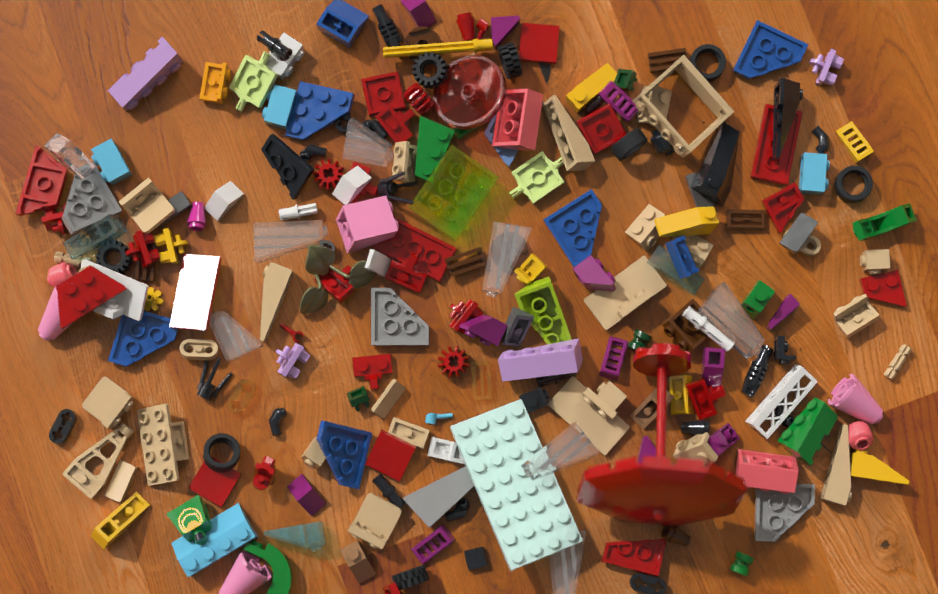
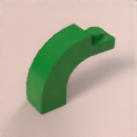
[852,203,917,241]
[244,540,293,594]

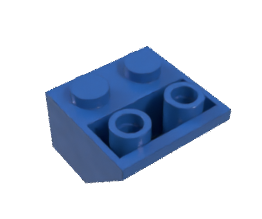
[316,0,369,48]

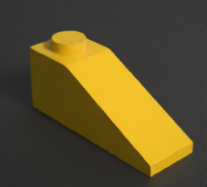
[565,63,617,114]
[654,206,719,237]
[850,450,909,485]
[91,491,150,549]

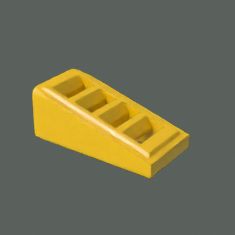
[835,121,874,163]

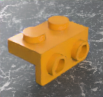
[199,62,231,104]

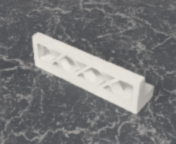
[745,364,818,439]

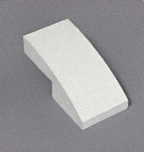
[365,249,391,277]
[427,437,465,464]

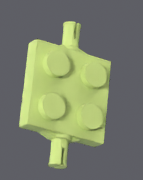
[229,51,278,111]
[509,151,564,204]

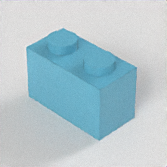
[262,84,297,130]
[91,138,132,185]
[799,152,830,195]

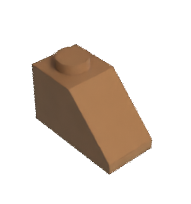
[630,387,674,429]
[340,540,376,584]

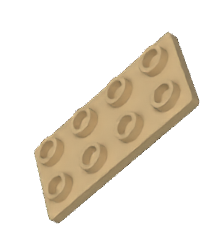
[584,256,667,330]
[548,376,630,455]
[137,404,189,486]

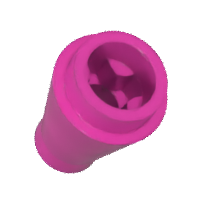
[187,202,206,231]

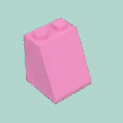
[336,196,399,254]

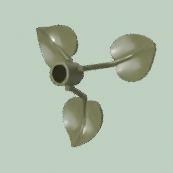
[299,245,376,314]

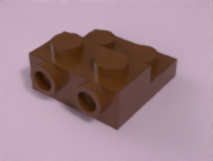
[662,299,718,352]

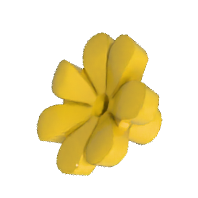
[144,287,164,312]

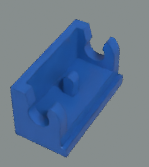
[665,235,700,279]

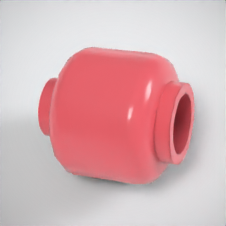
[47,262,77,288]
[848,421,874,450]

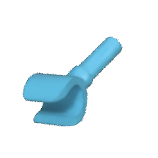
[425,413,453,424]

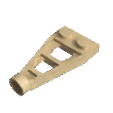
[62,422,134,499]

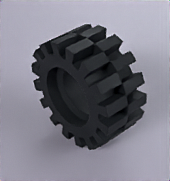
[498,42,523,80]
[412,52,449,89]
[95,240,133,274]
[391,565,430,590]

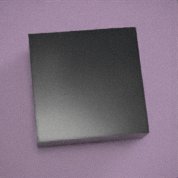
[464,546,487,570]

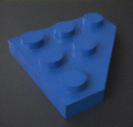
[732,20,808,80]
[285,81,355,141]
[543,189,602,268]
[108,311,179,367]
[317,420,372,489]

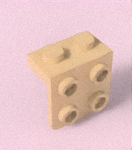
[119,177,175,234]
[82,377,135,429]
[348,493,402,549]

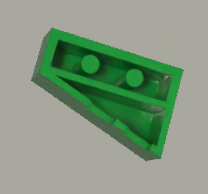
[415,116,455,186]
[777,397,838,466]

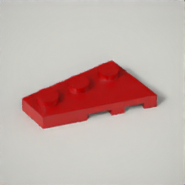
[601,539,666,577]

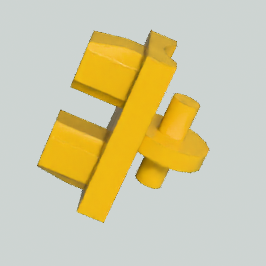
[154,228,188,265]

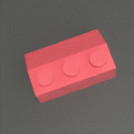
[492,89,543,151]
[735,449,798,494]

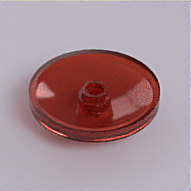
[433,55,507,129]

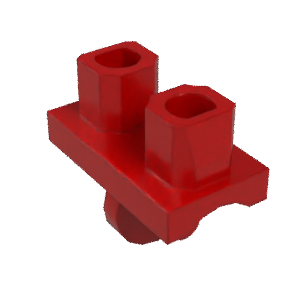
[41,204,67,236]
[125,230,160,268]
[449,299,483,334]
[253,456,276,490]

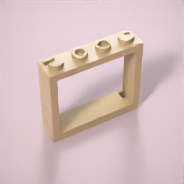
[632,55,734,158]

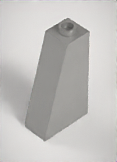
[403,466,474,528]

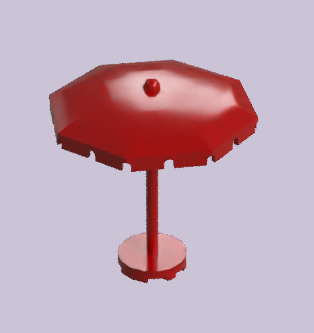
[577,343,747,526]

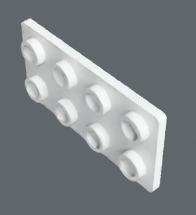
[80,259,148,321]

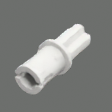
[279,203,318,221]

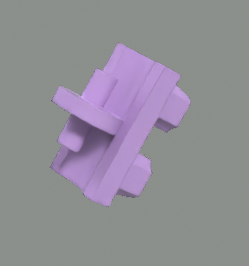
[809,49,844,86]
[276,343,310,379]

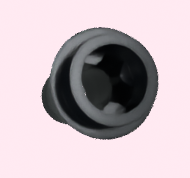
[681,419,709,436]

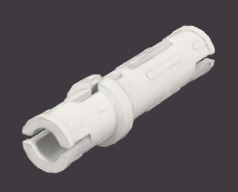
[682,306,735,352]

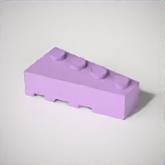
[108,37,183,111]
[498,338,583,382]

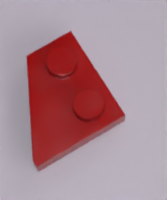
[761,182,804,233]
[859,270,907,307]

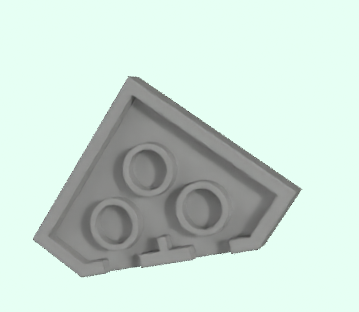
[62,163,122,235]
[371,288,429,346]
[754,484,815,542]

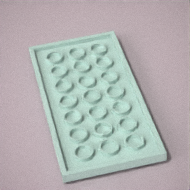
[450,399,583,571]

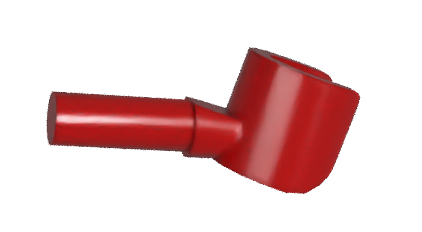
[476,19,489,40]
[280,323,304,343]

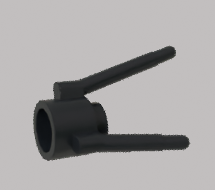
[378,171,418,204]
[197,358,233,401]

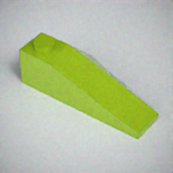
[515,276,572,345]

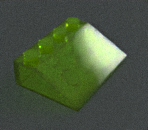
[408,145,499,242]

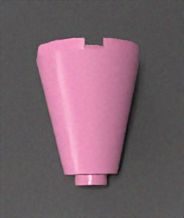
[38,287,71,341]
[828,374,883,425]
[219,551,272,594]

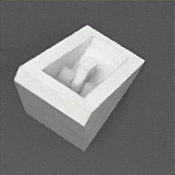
[332,166,372,205]
[204,181,244,221]

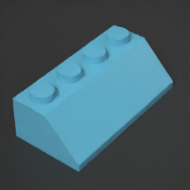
[171,503,258,577]

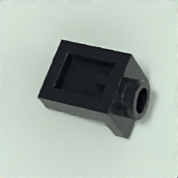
[774,336,796,364]
[519,387,550,413]

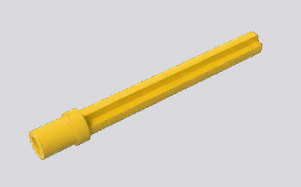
[383,39,493,58]

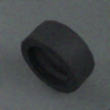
[689,44,726,82]
[611,128,648,161]
[834,165,873,203]
[203,433,240,472]

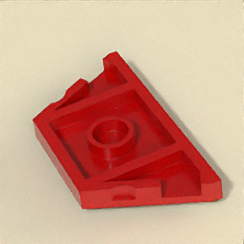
[15,145,69,216]
[56,266,127,329]

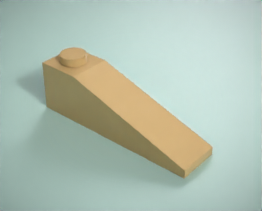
[543,95,595,171]
[260,262,294,343]
[820,424,852,506]

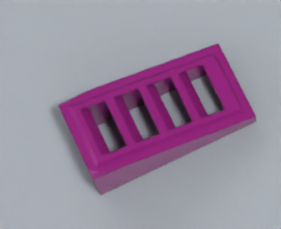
[598,81,638,122]
[766,294,800,331]
[599,336,628,380]
[411,524,455,565]

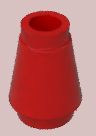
[456,12,474,41]

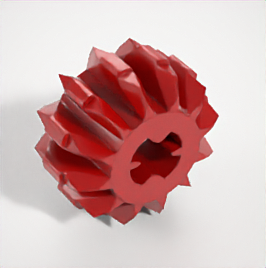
[403,83,435,116]
[313,158,345,191]
[438,346,470,378]

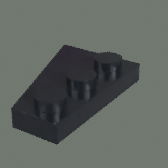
[261,134,315,200]

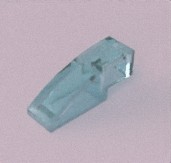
[647,245,705,295]

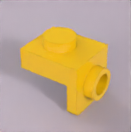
[514,253,547,284]

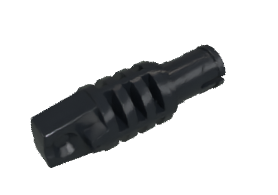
[372,4,403,47]
[741,345,774,397]

